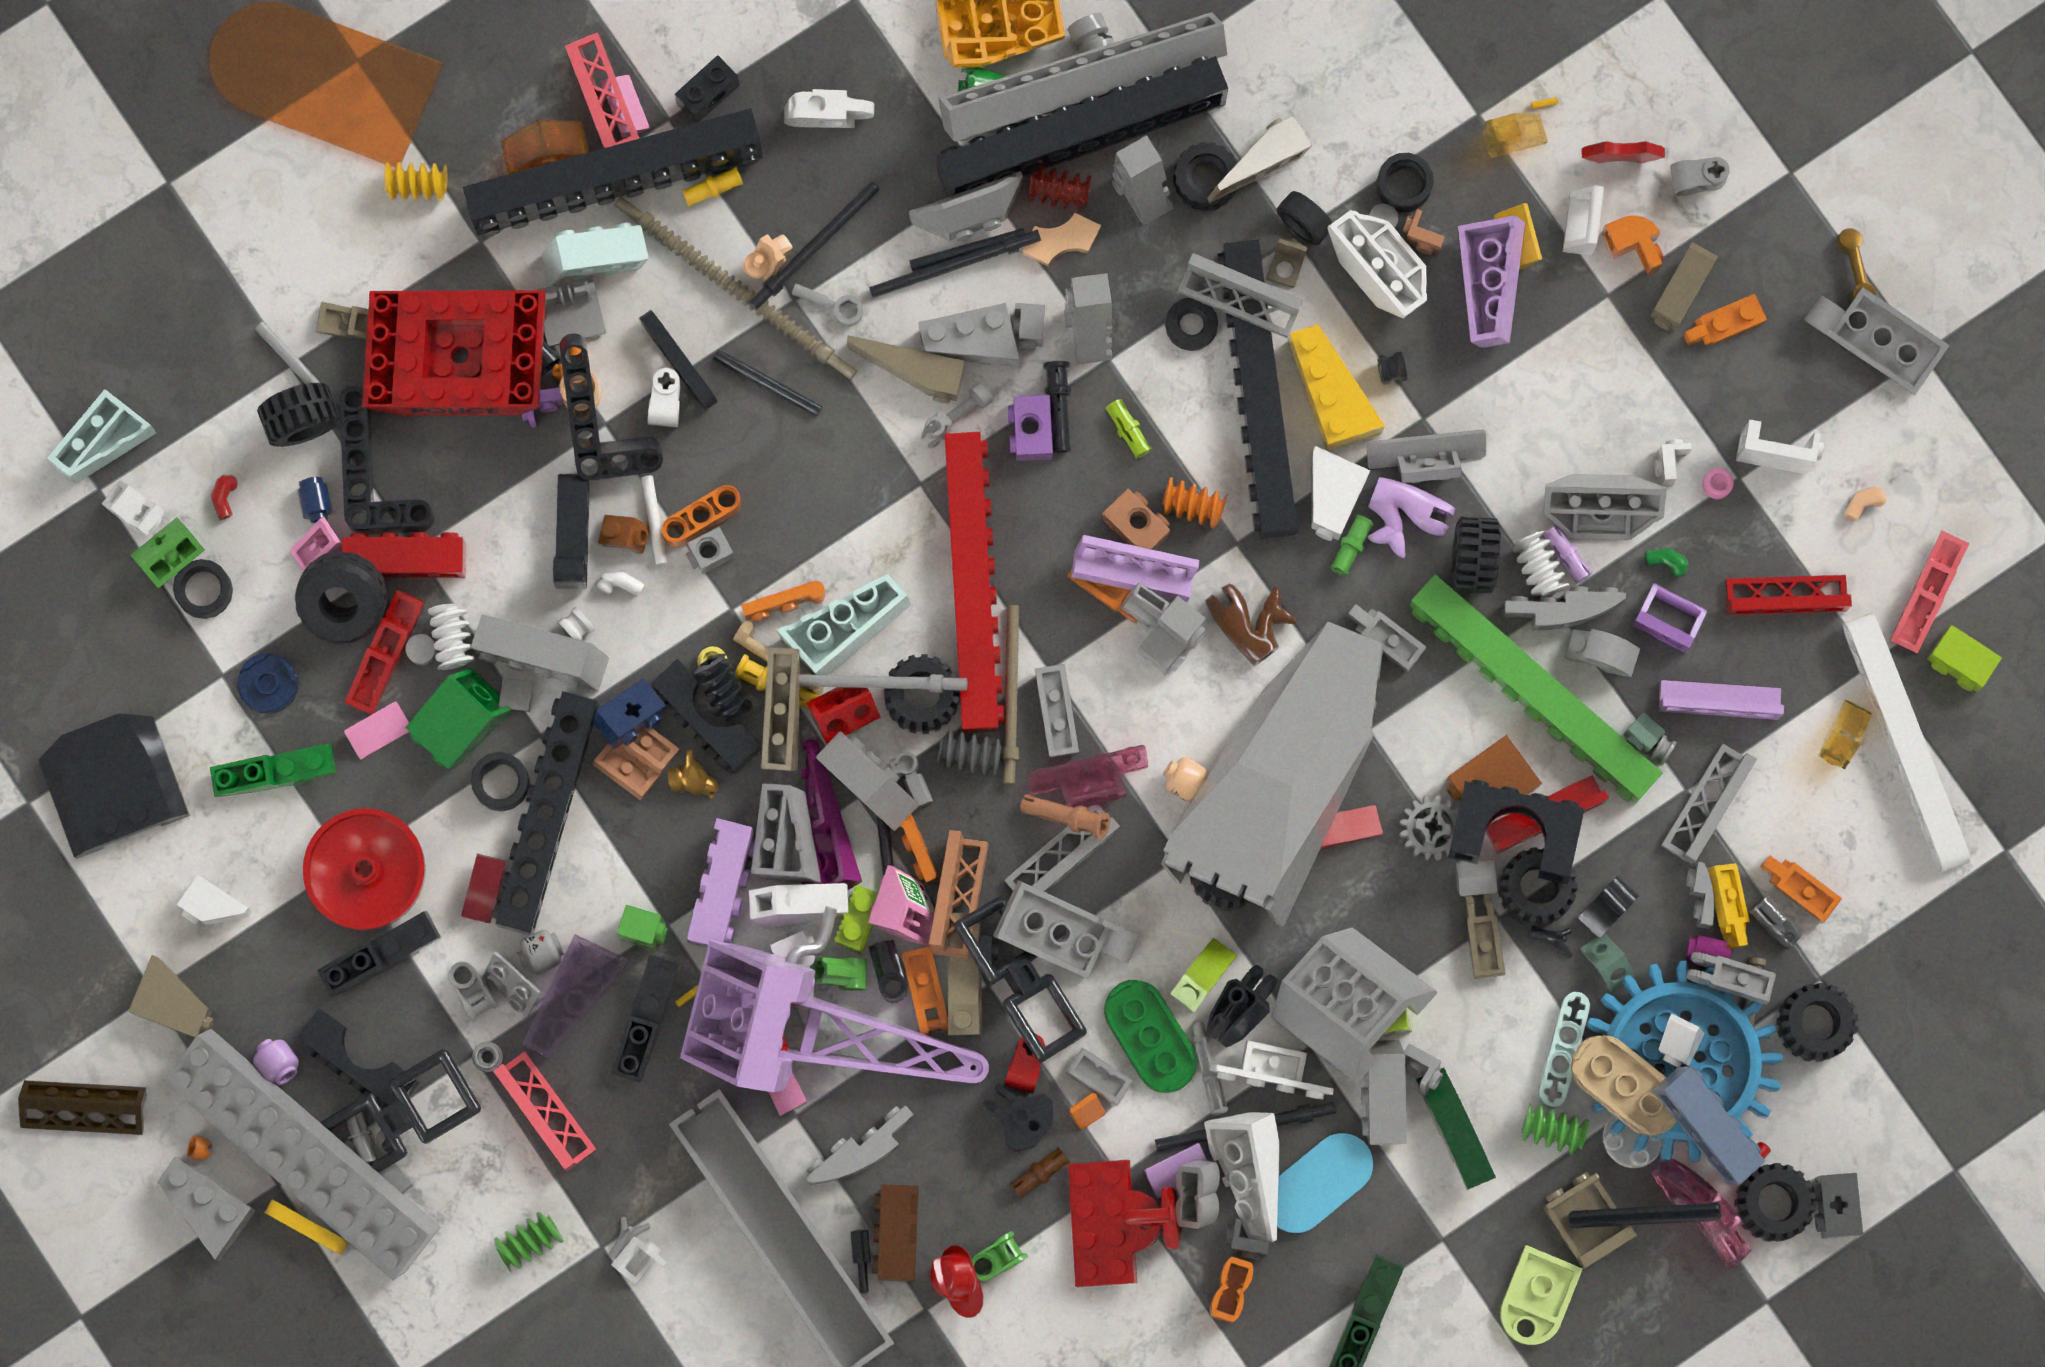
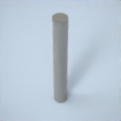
[255,322,320,384]

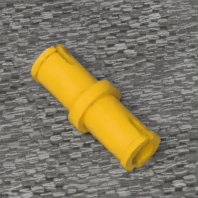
[682,167,743,207]

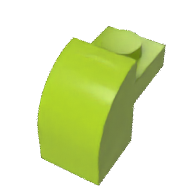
[1170,937,1237,1012]

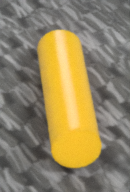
[1531,97,1558,109]
[675,985,698,1008]

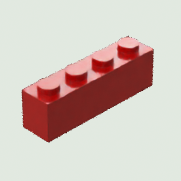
[342,532,466,578]

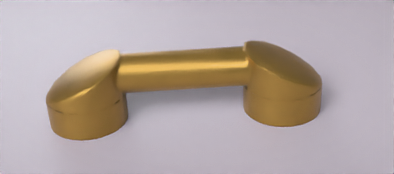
[1836,228,1876,303]

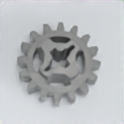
[1399,795,1459,862]

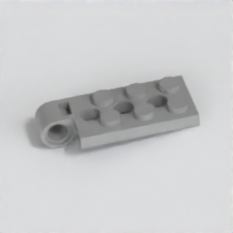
[1804,287,1950,395]
[993,880,1140,979]

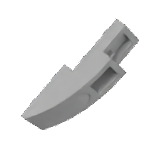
[1502,586,1626,631]
[806,1105,914,1185]

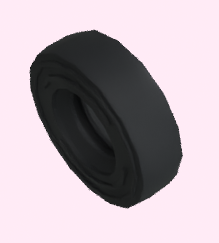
[1165,297,1219,351]

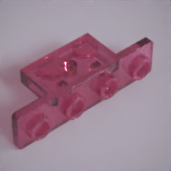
[1027,745,1148,808]

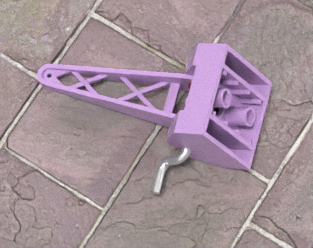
[680,906,989,1093]

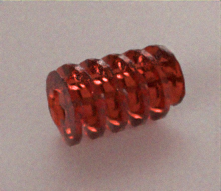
[1028,166,1092,211]

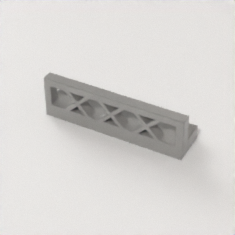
[1178,253,1303,338]
[1661,744,1757,865]
[1004,802,1120,893]

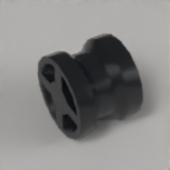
[1377,351,1407,385]

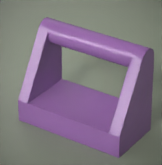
[1632,583,1707,653]

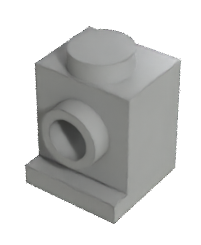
[1013,303,1045,350]

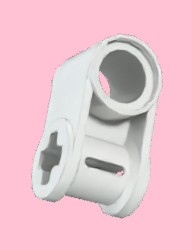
[648,368,680,427]

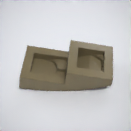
[315,302,368,341]

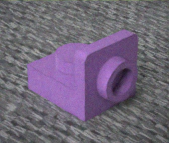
[522,387,564,428]

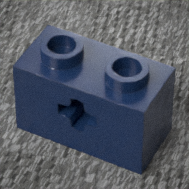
[593,678,666,749]

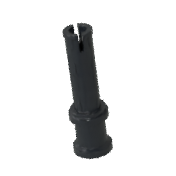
[1043,361,1071,453]

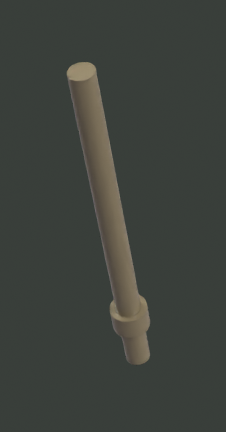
[1001,605,1019,785]

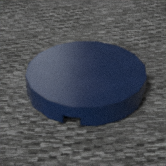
[237,653,298,714]

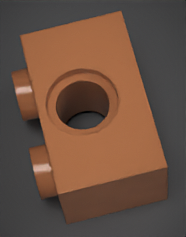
[1102,489,1170,550]

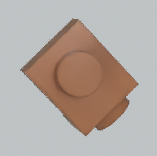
[1402,209,1445,255]

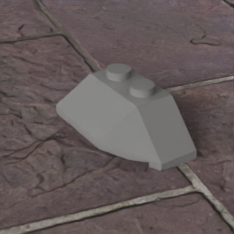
[909,171,1023,241]
[1543,474,1666,540]

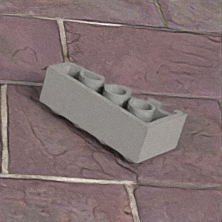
[471,614,609,691]

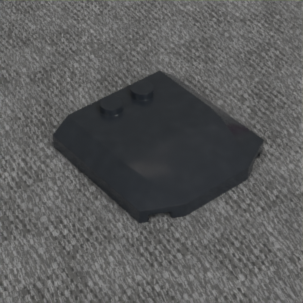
[38,713,190,859]

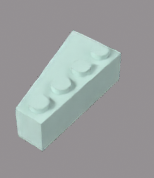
[777,574,911,675]

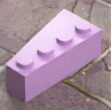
[1458,216,1525,348]
[687,818,755,948]

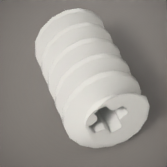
[1512,531,1569,597]
[428,604,475,670]

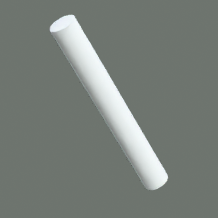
[641,475,667,565]

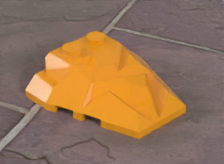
[936,0,1065,68]

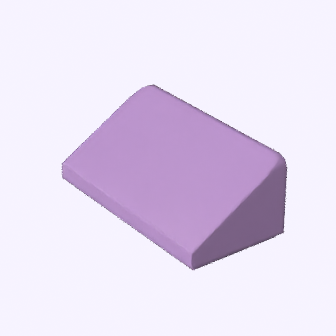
[1143,1143,1207,1199]

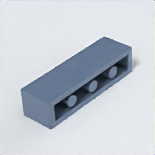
[1653,1066,1765,1185]

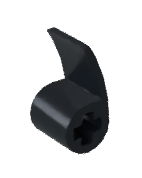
[1578,875,1639,938]

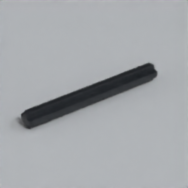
[1568,1203,1721,1228]

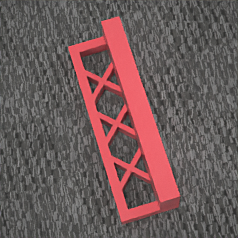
[565,32,639,148]
[493,1051,597,1172]

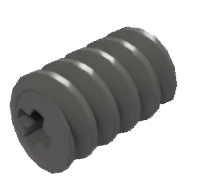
[937,729,1002,777]

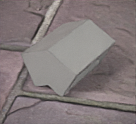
[1119,582,1169,629]
[1455,859,1497,896]

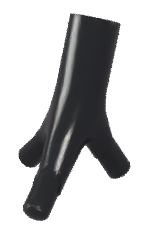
[1529,926,1573,958]

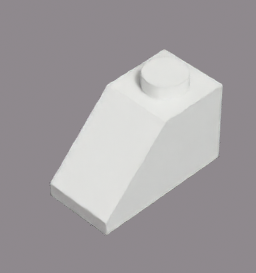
[177,875,252,925]
[1658,1014,1705,1067]

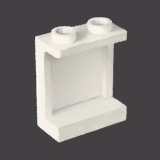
[1736,420,1824,474]

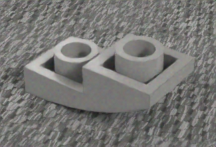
[1686,862,1714,929]

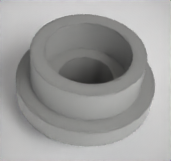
[472,1042,503,1072]

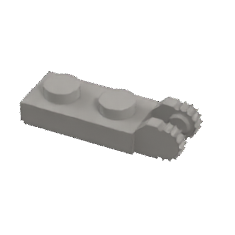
[1686,952,1776,1005]

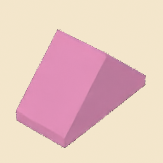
[290,517,342,571]

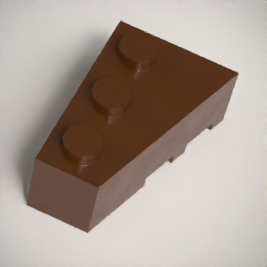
[872,1184,919,1282]

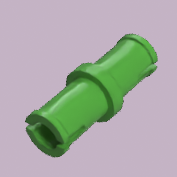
[1330,515,1374,576]

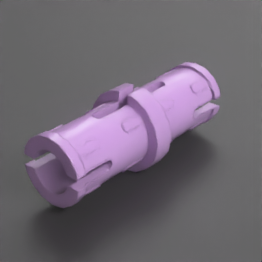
[1542,525,1592,584]

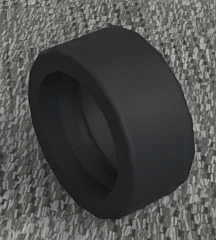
[1376,152,1434,212]
[1277,191,1333,245]
[173,559,233,619]
[471,752,530,812]

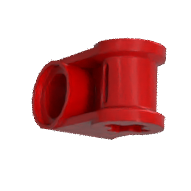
[1004,1034,1045,1094]

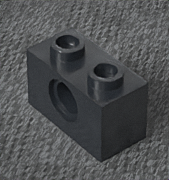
[674,55,740,123]

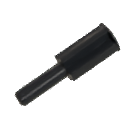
[850,1229,871,1294]

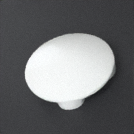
[1603,1115,1663,1168]

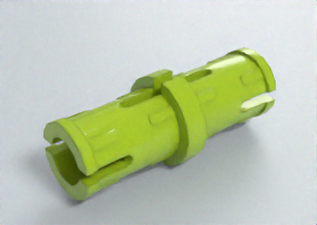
[1105,399,1152,459]

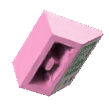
[868,865,935,947]

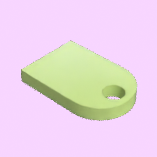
[1500,1245,1583,1345]

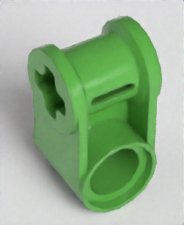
[971,1231,1028,1282]

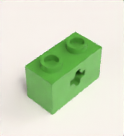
[130,517,205,588]
[617,905,668,951]

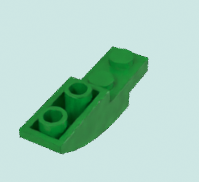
[210,743,336,797]

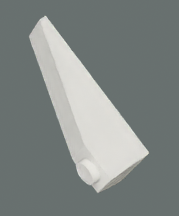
[1204,1112,1279,1242]

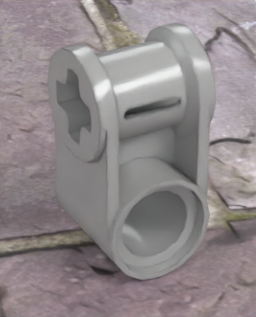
[1670,157,1729,196]
[449,961,499,1022]

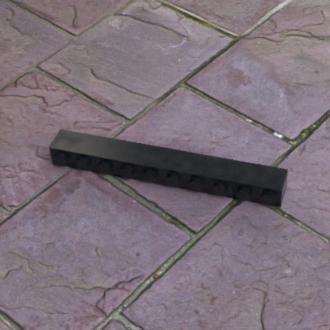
[1217,239,1298,539]

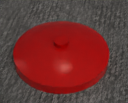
[303,808,426,931]

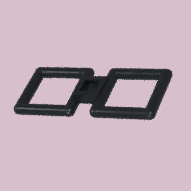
[954,896,1087,1062]
[320,1049,481,1173]

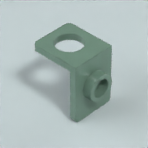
[1580,933,1634,992]

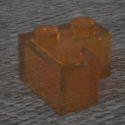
[500,120,589,174]

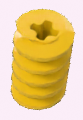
[384,162,448,201]

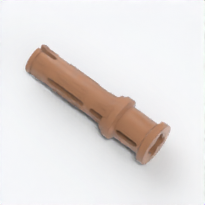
[1020,794,1111,839]

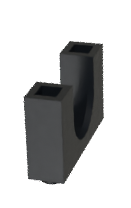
[1448,780,1585,885]

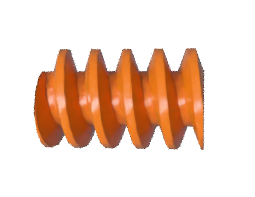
[1162,477,1228,529]

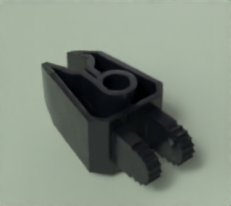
[1206,965,1277,1048]

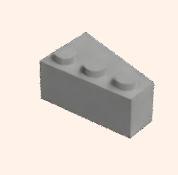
[919,303,1020,368]
[751,784,821,883]
[157,1157,256,1261]

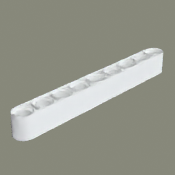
[1843,613,1971,872]

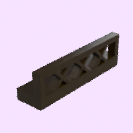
[18,1080,147,1135]

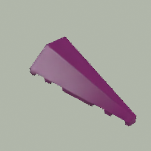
[801,739,862,890]

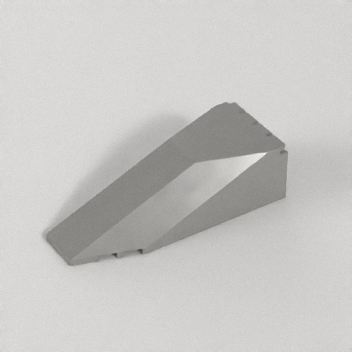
[1161,622,1383,927]

